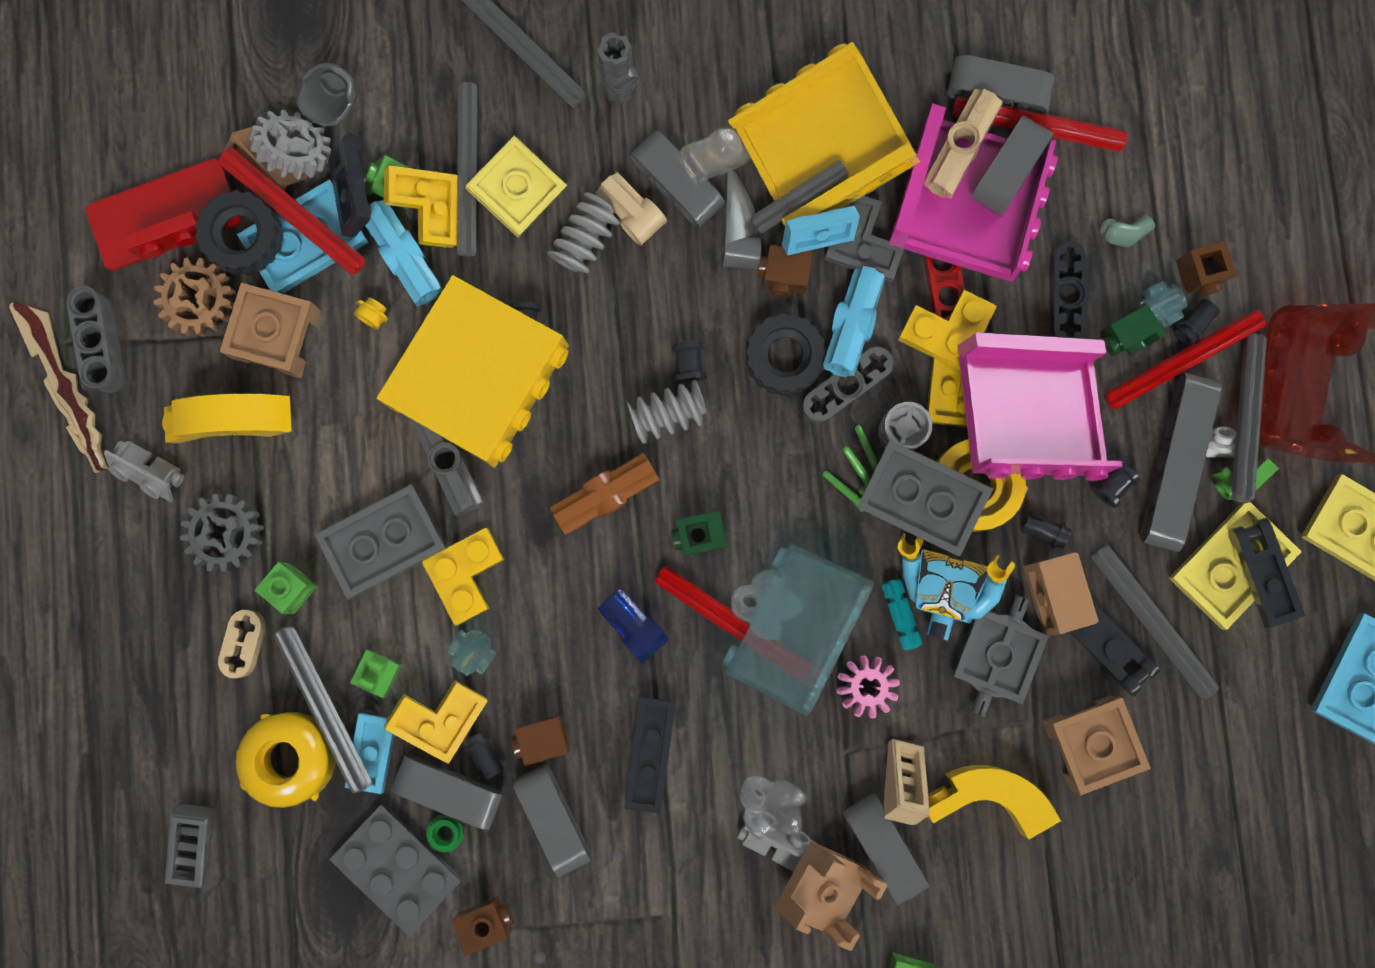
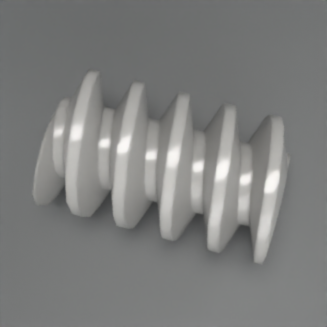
[547,192,620,273]
[627,379,707,444]

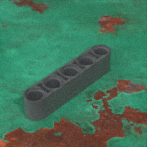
[1140,372,1222,552]

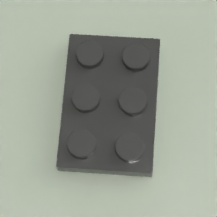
[857,440,993,557]
[314,484,446,600]
[329,803,463,937]

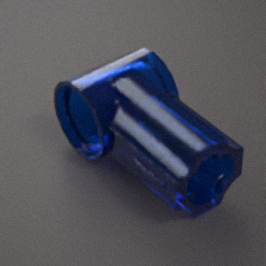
[597,588,670,664]

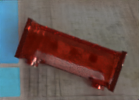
[1259,303,1375,464]

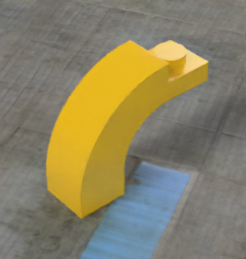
[162,394,292,443]
[927,765,1061,840]

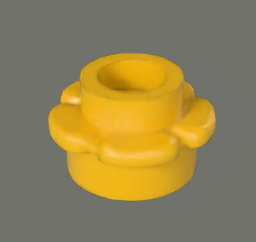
[354,297,388,330]

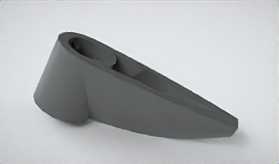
[721,169,761,270]

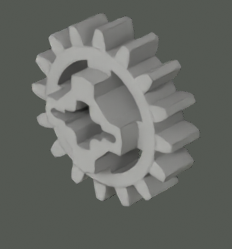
[250,110,331,180]

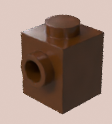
[1176,241,1236,296]
[758,245,813,297]
[511,715,571,766]
[451,896,514,957]

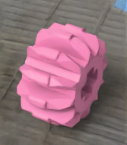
[836,655,900,718]

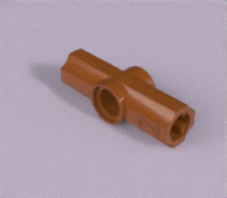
[550,453,660,535]

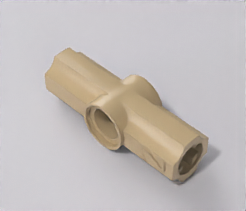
[924,89,1003,198]

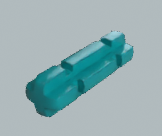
[882,579,922,650]

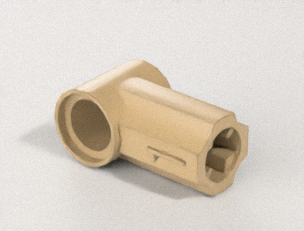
[595,172,667,246]

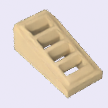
[884,739,930,825]

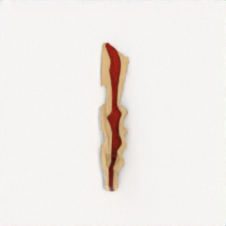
[9,302,108,473]

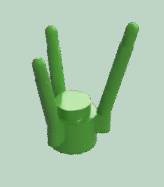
[823,425,879,516]

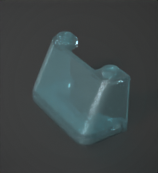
[722,543,874,716]

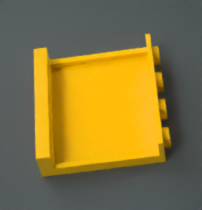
[728,41,921,226]
[376,275,569,468]

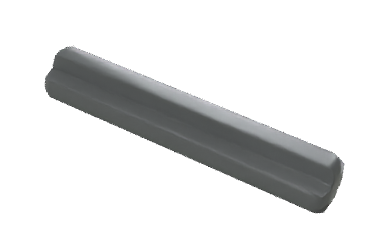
[751,160,849,233]

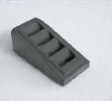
[164,804,215,888]

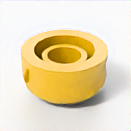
[936,439,1028,532]
[236,712,336,808]

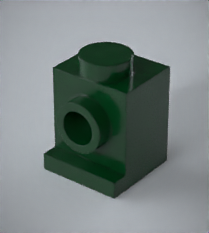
[1101,304,1167,357]
[671,511,727,557]

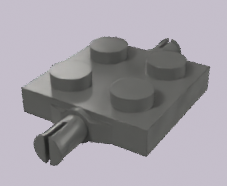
[951,595,1049,717]

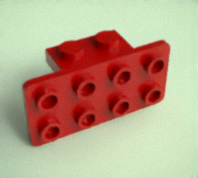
[86,159,242,271]

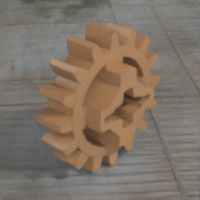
[153,258,236,337]

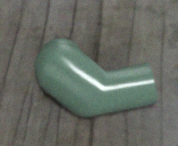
[1100,214,1155,247]

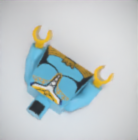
[898,533,1015,640]

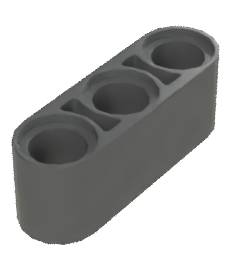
[947,55,1055,114]
[970,115,1054,217]
[629,130,725,229]
[67,286,125,394]
[391,754,504,830]
[512,763,593,878]
[842,793,929,906]

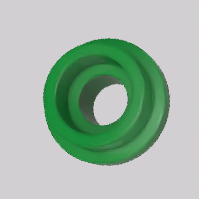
[426,814,464,852]

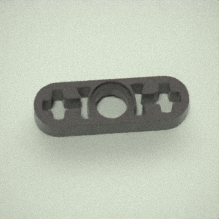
[802,347,894,424]

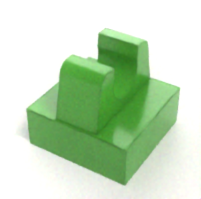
[350,649,402,698]

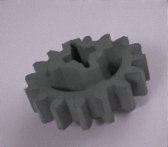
[180,493,264,573]

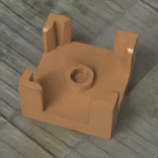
[220,283,321,378]
[1042,695,1151,795]
[774,841,888,951]

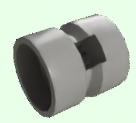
[878,402,932,451]

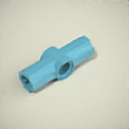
[366,200,443,306]
[823,266,885,377]

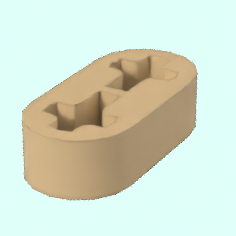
[218,610,266,678]

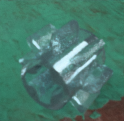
[1140,281,1187,328]
[447,629,496,676]

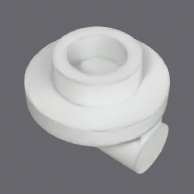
[1206,426,1237,457]

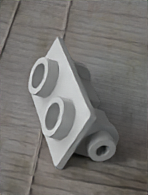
[104,441,184,502]
[737,808,816,872]

